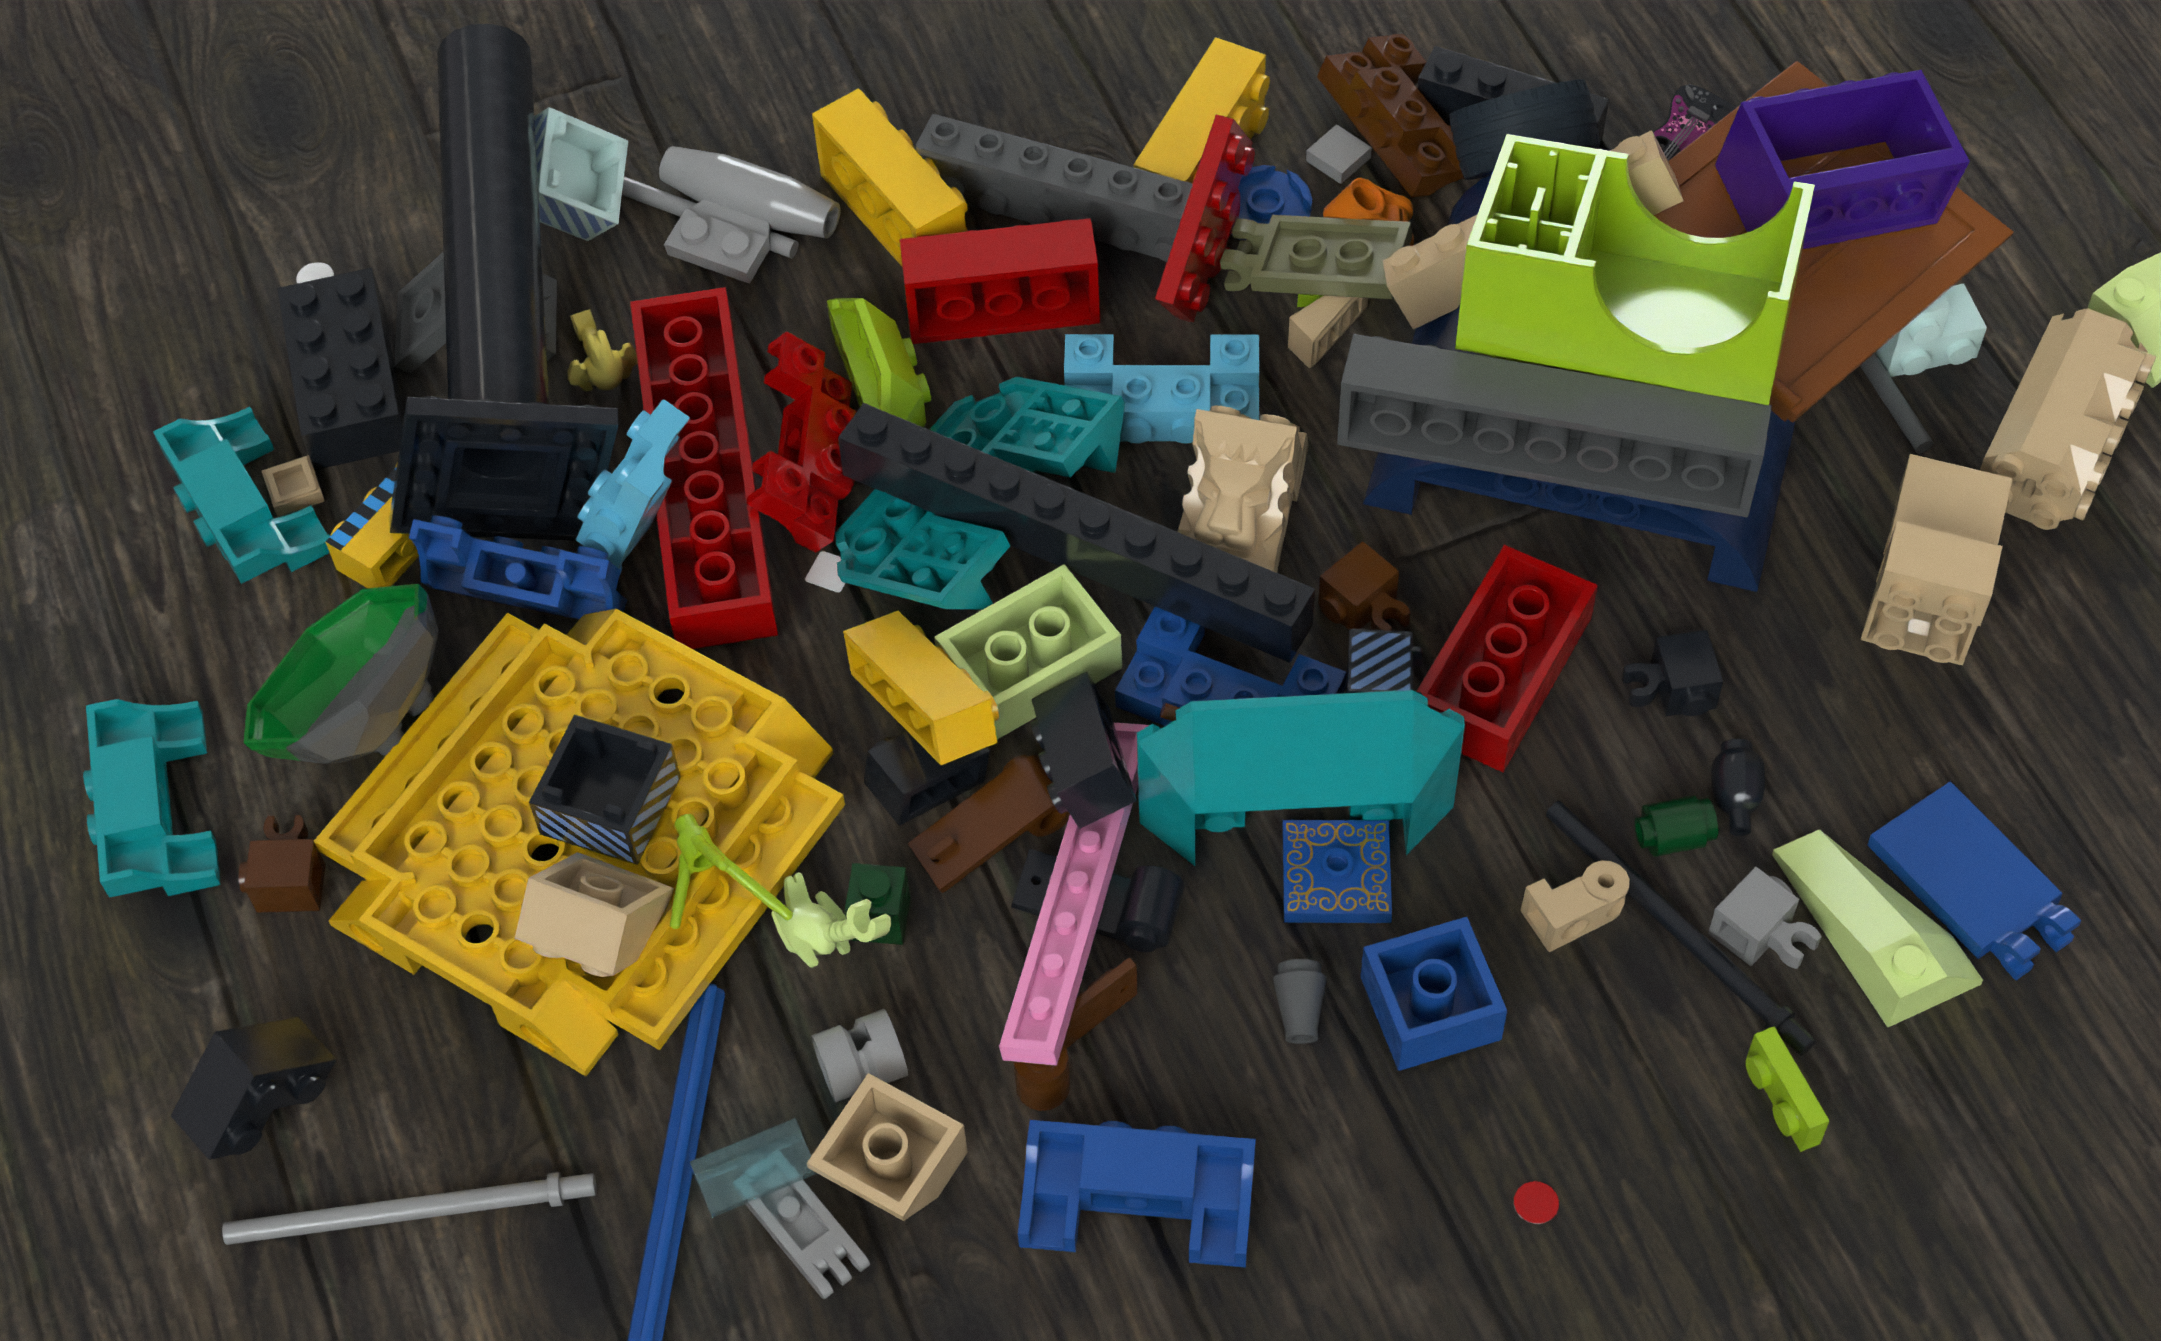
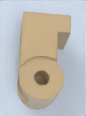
[1520,860,1630,952]

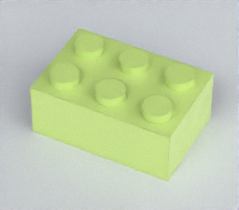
[935,564,1122,739]

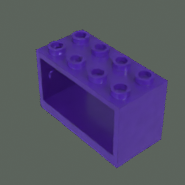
[1715,70,1970,249]

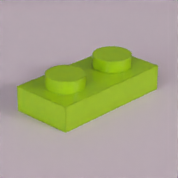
[1745,1027,1829,1152]

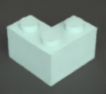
[1875,283,1987,377]

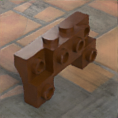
[1317,34,1464,198]

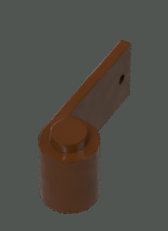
[908,755,1070,893]
[1013,957,1137,1111]

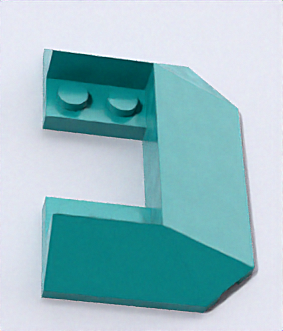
[835,377,1125,610]
[1137,690,1465,866]

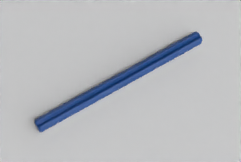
[627,983,725,1341]

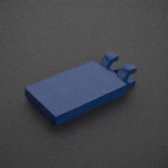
[1867,781,2081,980]

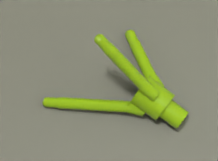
[670,814,793,929]

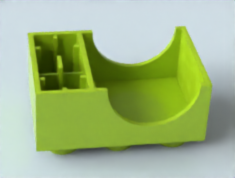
[1455,134,1815,405]

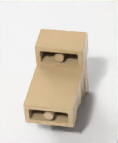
[1178,405,1309,573]
[1861,454,2013,666]

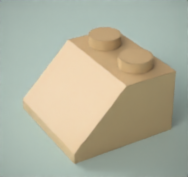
[514,852,674,977]
[807,1073,968,1221]

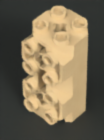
[1980,308,2157,530]

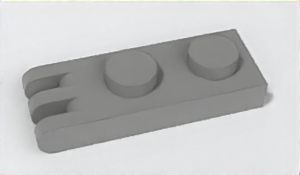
[733,1150,870,1299]

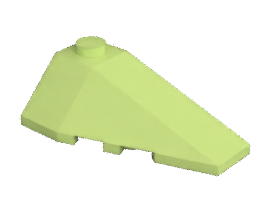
[2088,252,2161,388]
[1772,830,1983,1027]

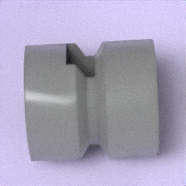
[811,1009,908,1103]

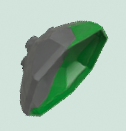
[243,584,439,764]

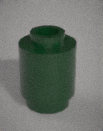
[1634,795,1718,857]

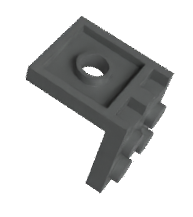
[394,252,557,374]

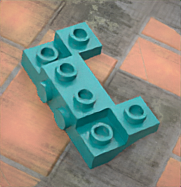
[153,407,330,584]
[83,699,221,898]

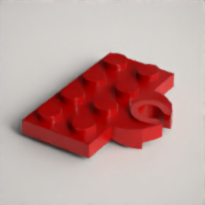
[1155,114,1255,323]

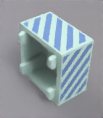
[535,107,628,241]

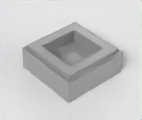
[1306,124,1372,184]

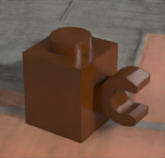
[1318,541,1410,631]
[239,815,326,913]

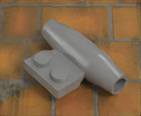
[659,146,840,284]

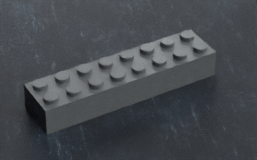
[1337,334,1772,517]

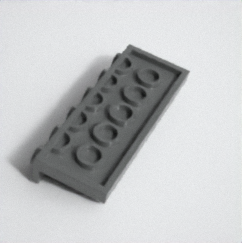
[916,113,1193,262]

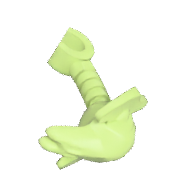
[771,872,891,967]

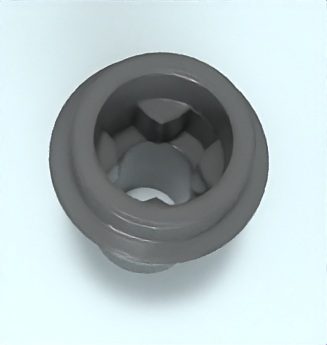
[1272,959,1327,1044]

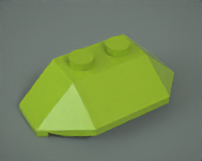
[827,298,931,427]

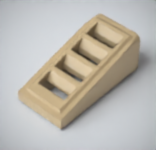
[1288,295,1368,368]

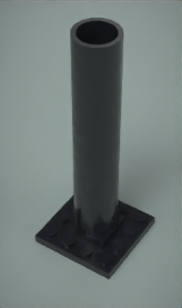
[389,24,619,541]

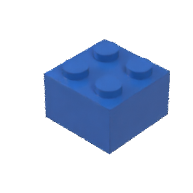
[1361,917,1507,1071]

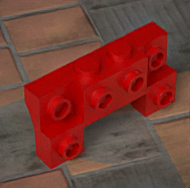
[747,331,857,553]

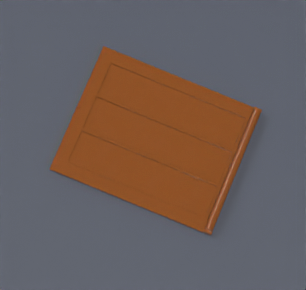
[1654,61,2014,423]

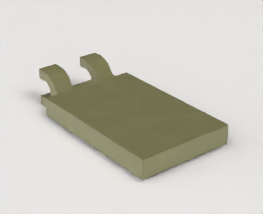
[1220,215,1412,299]

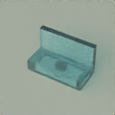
[690,1118,817,1218]

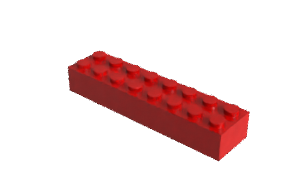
[630,287,778,649]

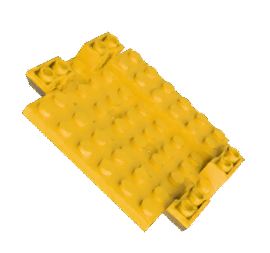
[314,609,845,1076]

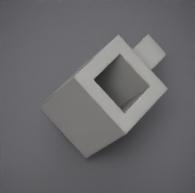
[1708,867,1822,969]

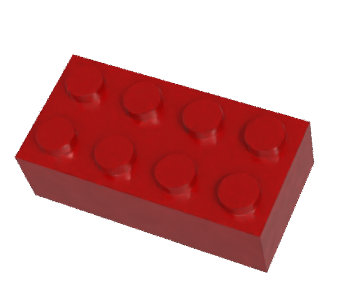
[899,218,1100,344]
[1416,544,1598,772]

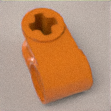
[1323,178,1414,246]

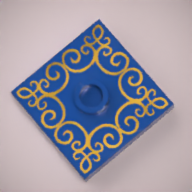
[1282,820,1392,923]

